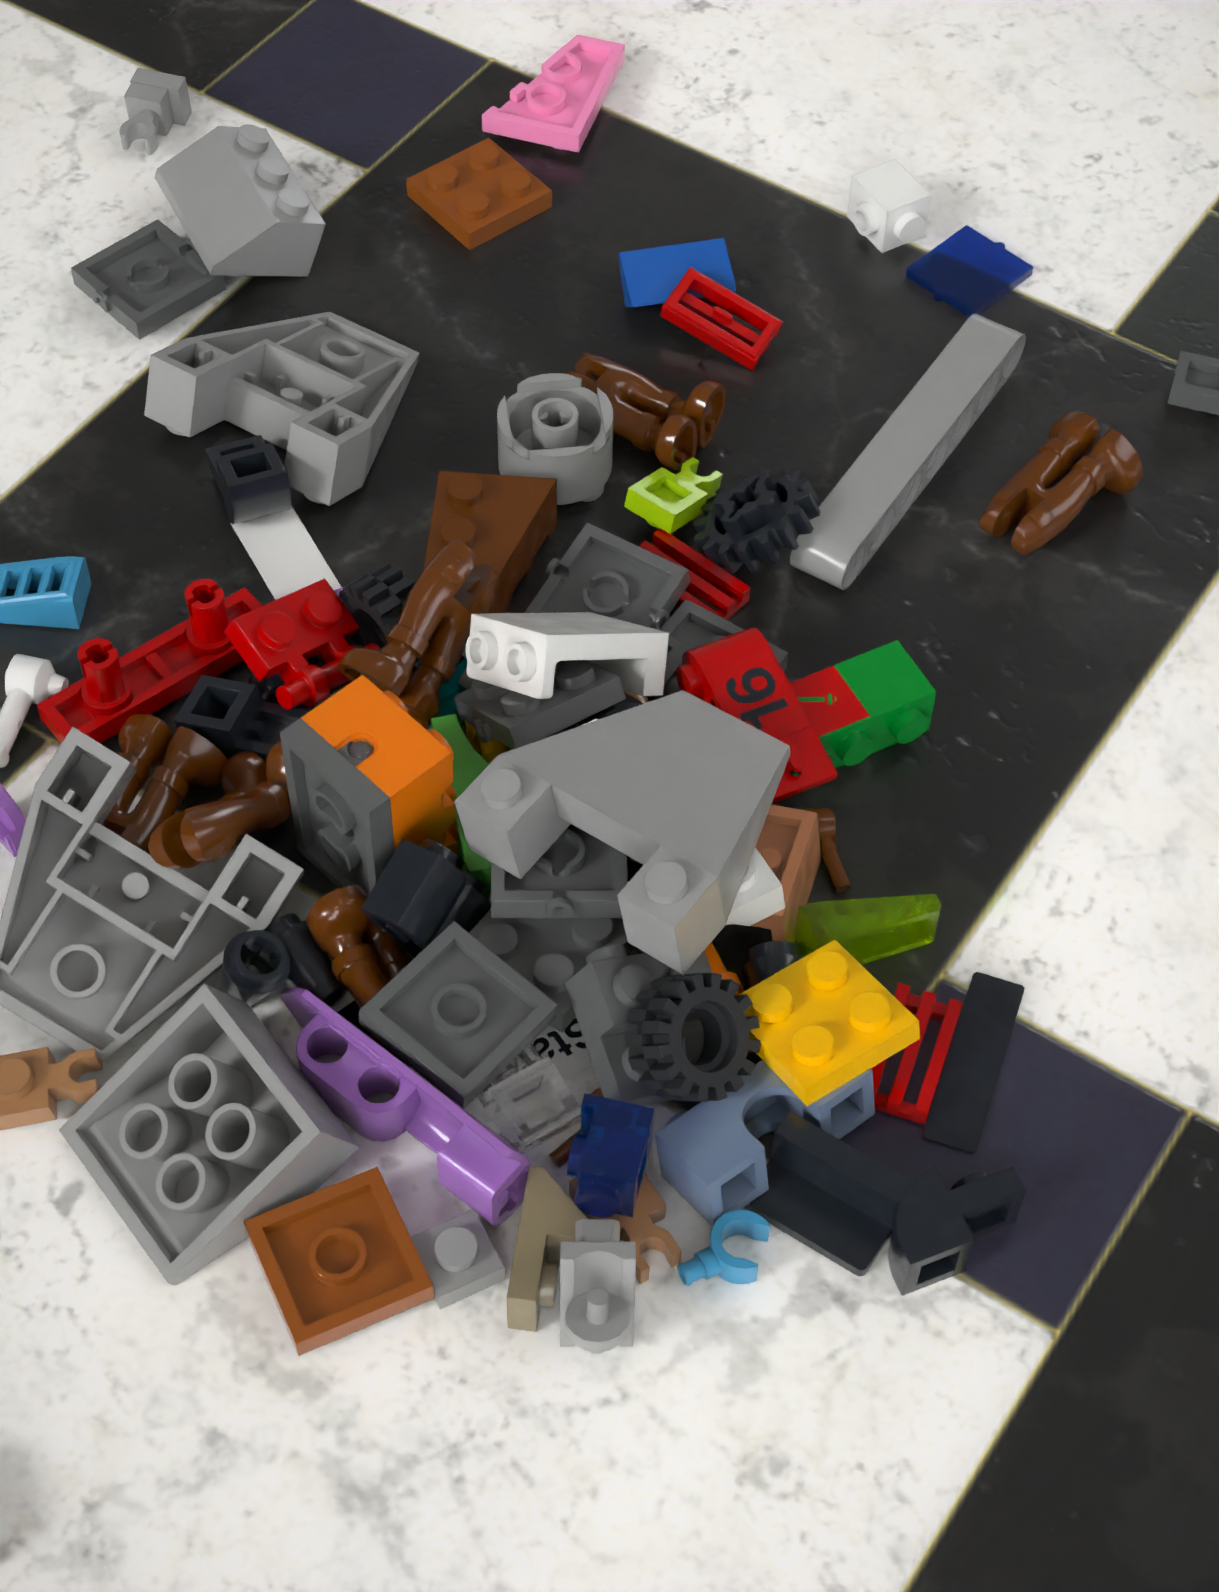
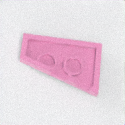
[482,35,625,153]

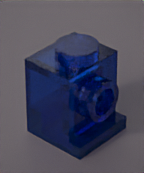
[567,1093,655,1218]

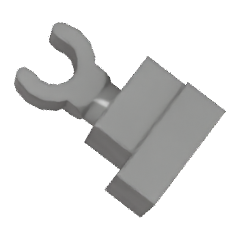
[119,68,192,155]

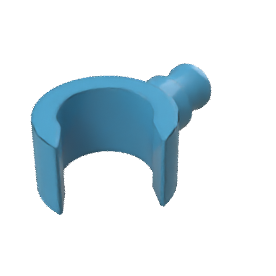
[677,1210,770,1286]

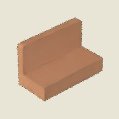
[751,804,821,943]

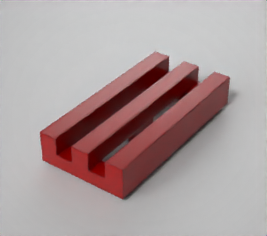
[660,267,783,371]
[639,528,751,620]
[871,982,963,1125]

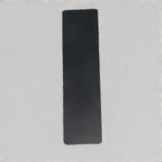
[923,972,1024,1153]

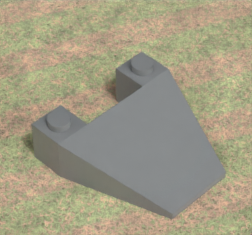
[144,312,419,506]
[454,690,791,975]
[0,727,304,1062]

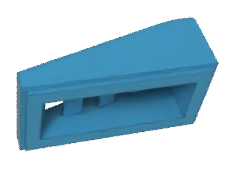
[0,556,92,629]

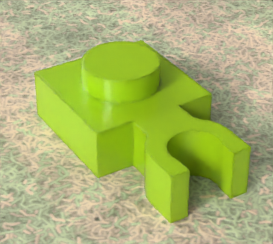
[624,457,723,534]

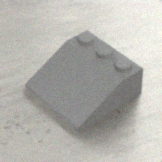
[59,983,360,1286]

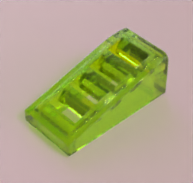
[795,894,941,965]

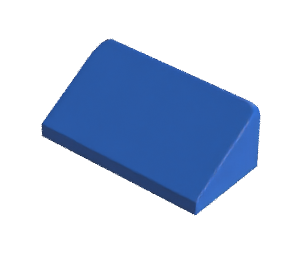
[618,238,736,307]

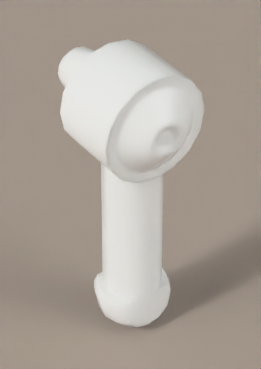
[0,654,69,768]

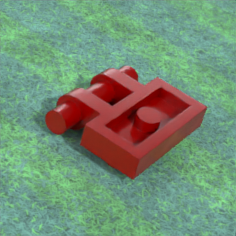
[224,578,380,710]

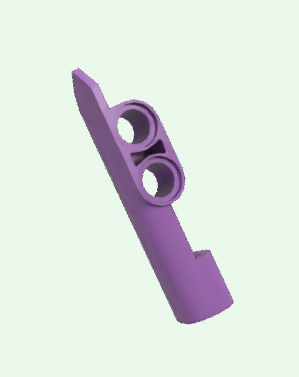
[278,987,532,1226]

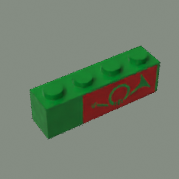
[790,640,936,776]

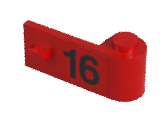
[676,627,838,803]

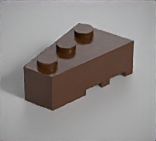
[423,471,557,613]

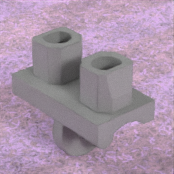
[560,1219,636,1354]

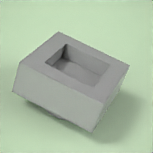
[411,1209,505,1309]

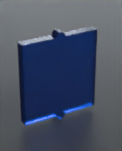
[906,225,1034,317]

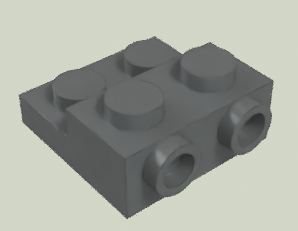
[565,944,712,1112]

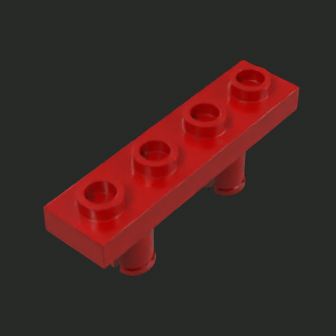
[37,579,262,744]

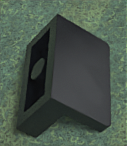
[744,1111,912,1276]

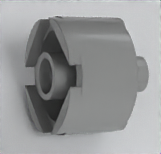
[497,373,613,505]

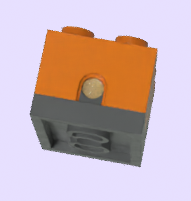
[280,674,459,897]

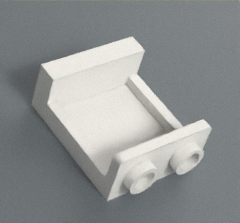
[466,612,669,699]

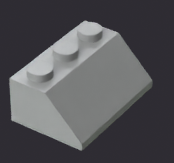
[154,124,326,277]

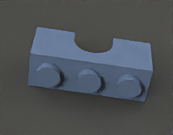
[655,1060,875,1226]

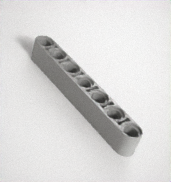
[790,313,1026,590]

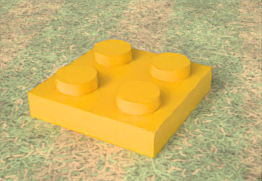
[739,939,920,1106]

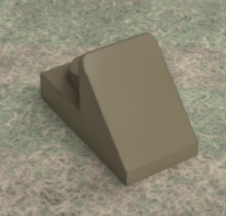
[507,1165,587,1332]

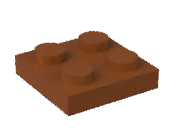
[406,137,552,250]
[244,1167,434,1356]

